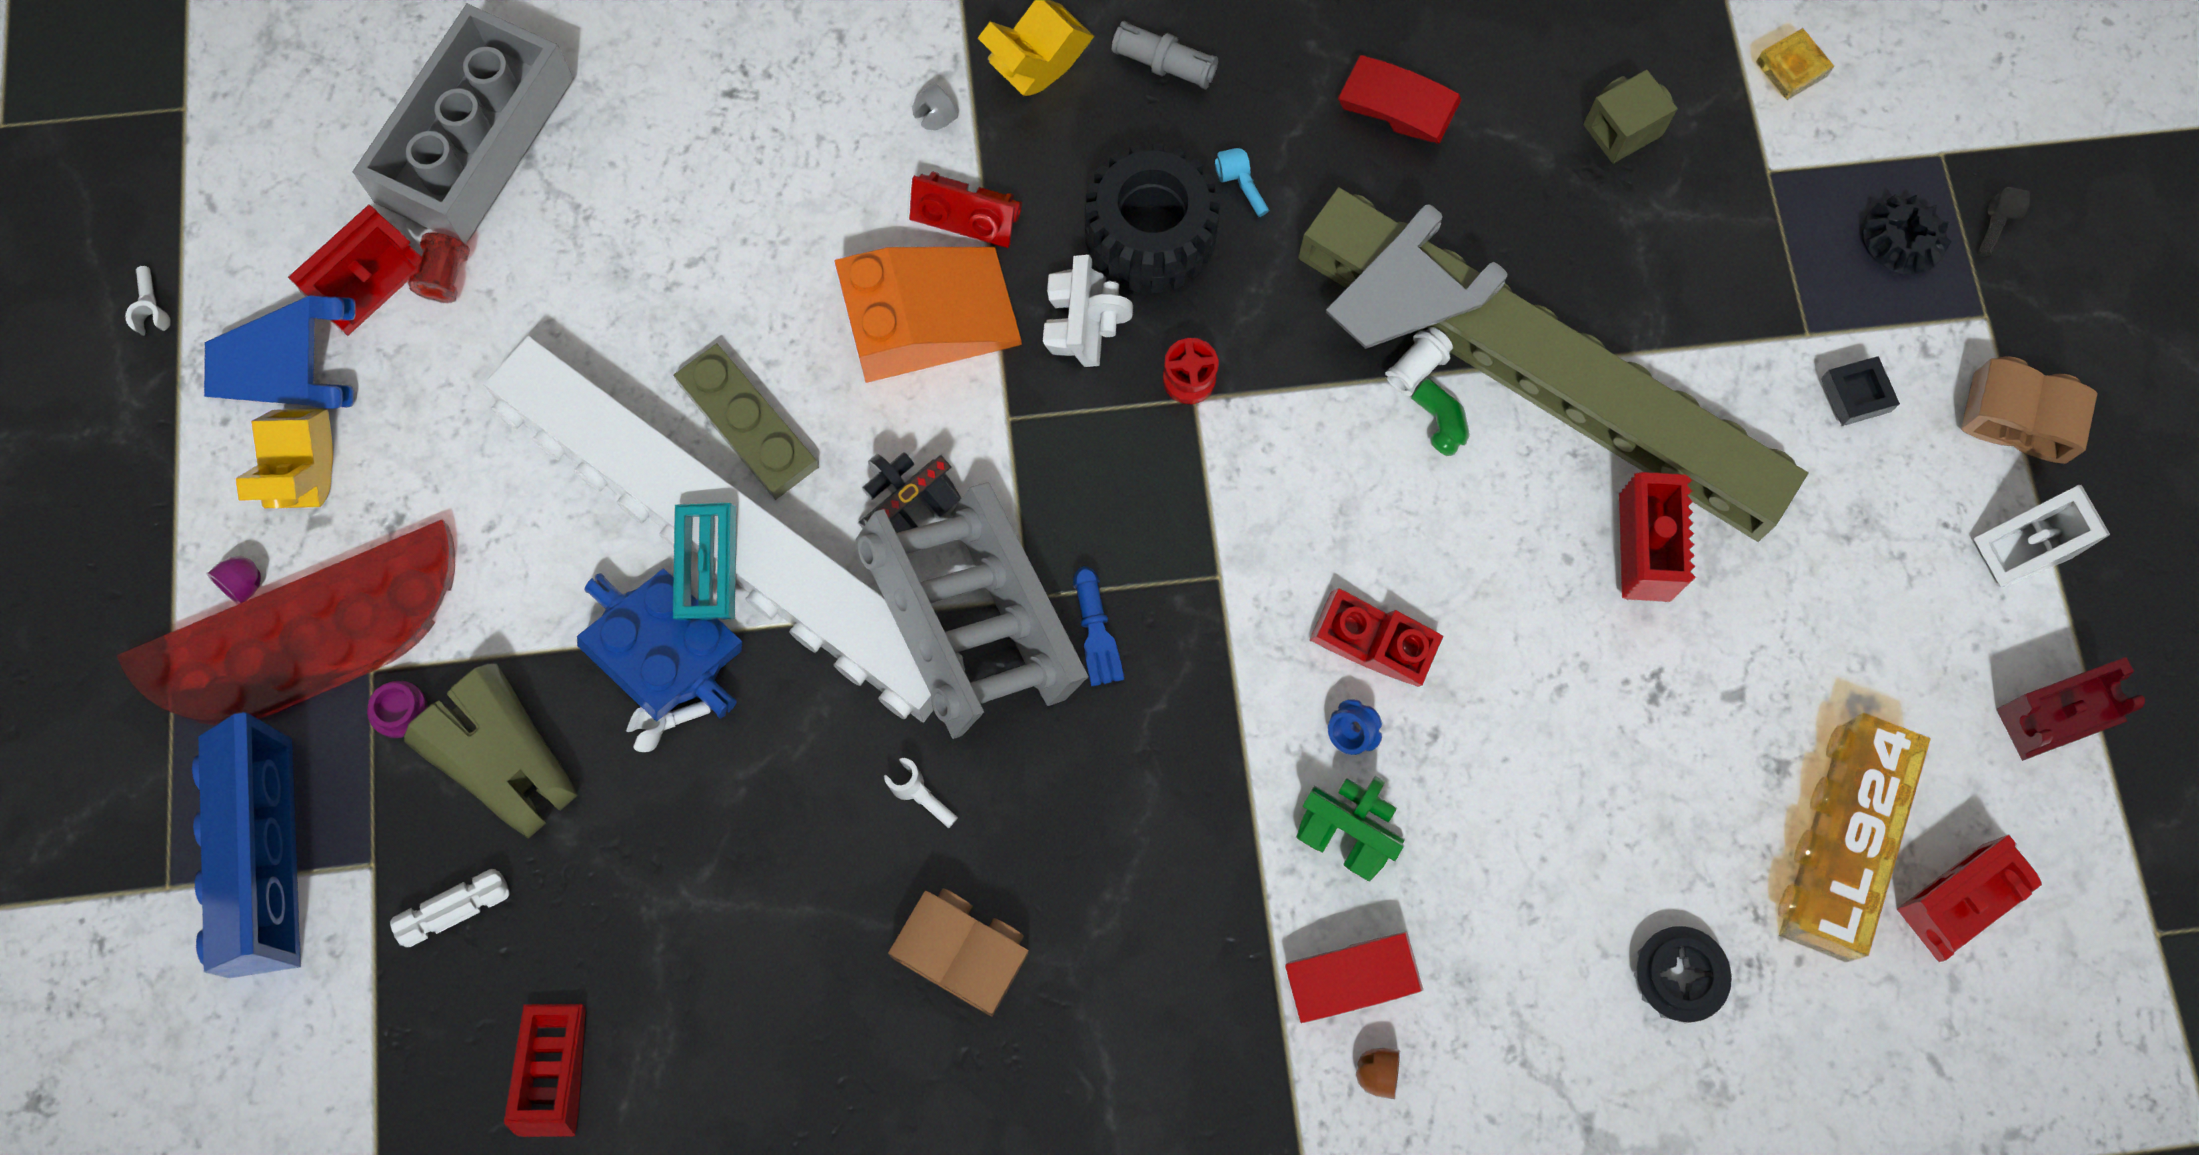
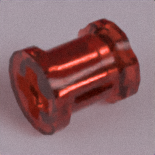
[408,233,470,303]

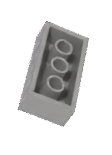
[352,3,573,245]

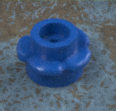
[1328,699,1382,755]

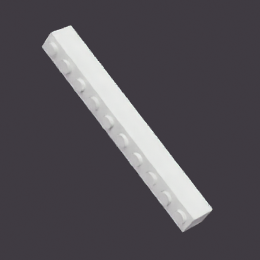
[483,336,965,723]

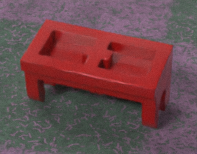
[288,204,427,336]
[1897,835,2042,962]

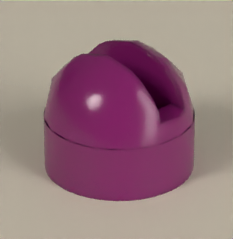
[207,556,261,606]

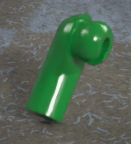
[1411,378,1470,456]

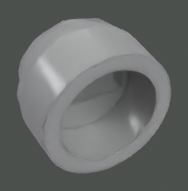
[912,83,958,130]

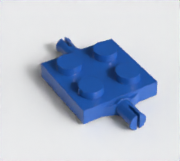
[577,568,742,722]

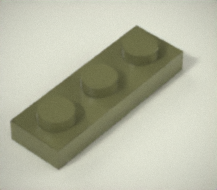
[674,343,819,500]

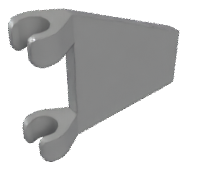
[1326,204,1508,349]

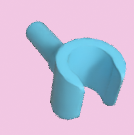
[1215,148,1269,217]

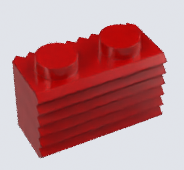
[1619,472,1696,602]

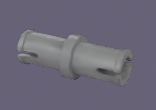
[1111,20,1218,89]

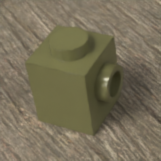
[1583,70,1678,164]

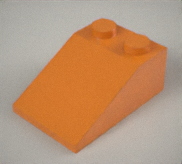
[834,247,1022,383]

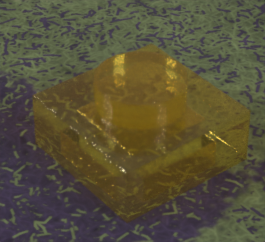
[1756,28,1834,100]

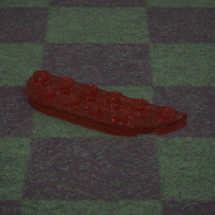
[117,519,455,725]

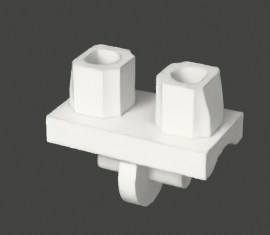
[1043,255,1133,367]

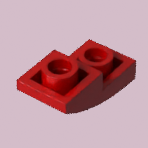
[1338,55,1462,144]
[1310,588,1443,687]
[1285,931,1423,1023]

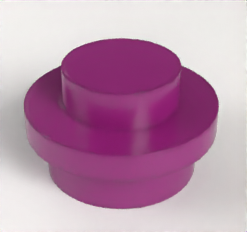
[367,681,428,738]

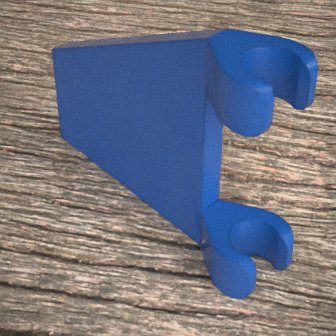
[204,295,355,409]

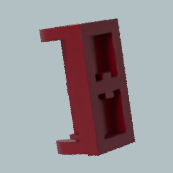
[1996,657,2145,761]

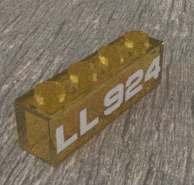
[1778,712,1931,962]

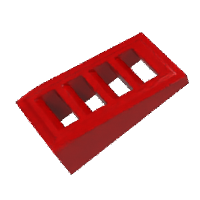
[504,1004,586,1137]

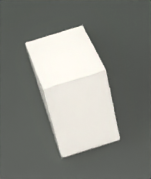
[1973,485,2110,587]

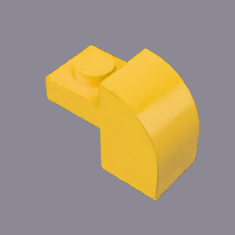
[978,0,1095,96]
[235,408,333,509]

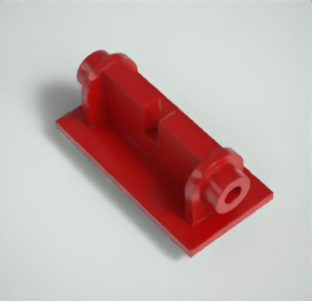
[909,171,1022,248]

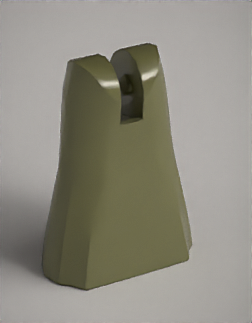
[404,664,578,839]

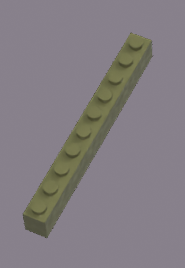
[1298,187,1809,542]

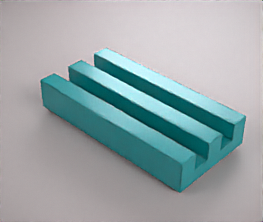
[673,503,736,621]

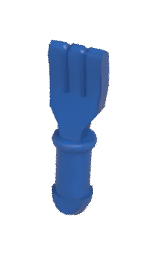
[1073,566,1124,686]

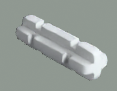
[390,869,509,947]

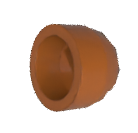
[1356,1048,1400,1099]

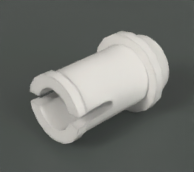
[1385,327,1453,396]

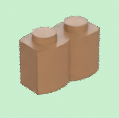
[1961,356,2097,464]
[888,888,1028,1017]

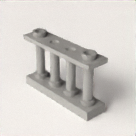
[856,482,1089,739]

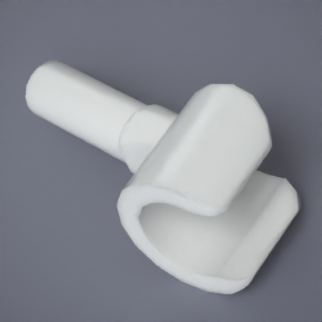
[126,266,171,336]
[626,701,710,752]
[884,758,958,828]

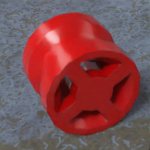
[1163,338,1219,404]

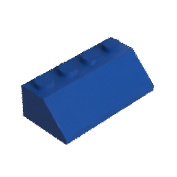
[192,712,301,978]

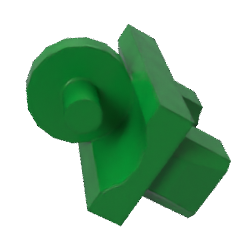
[1296,776,1405,882]

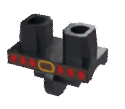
[858,452,962,533]

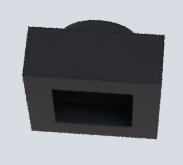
[1821,356,1900,426]

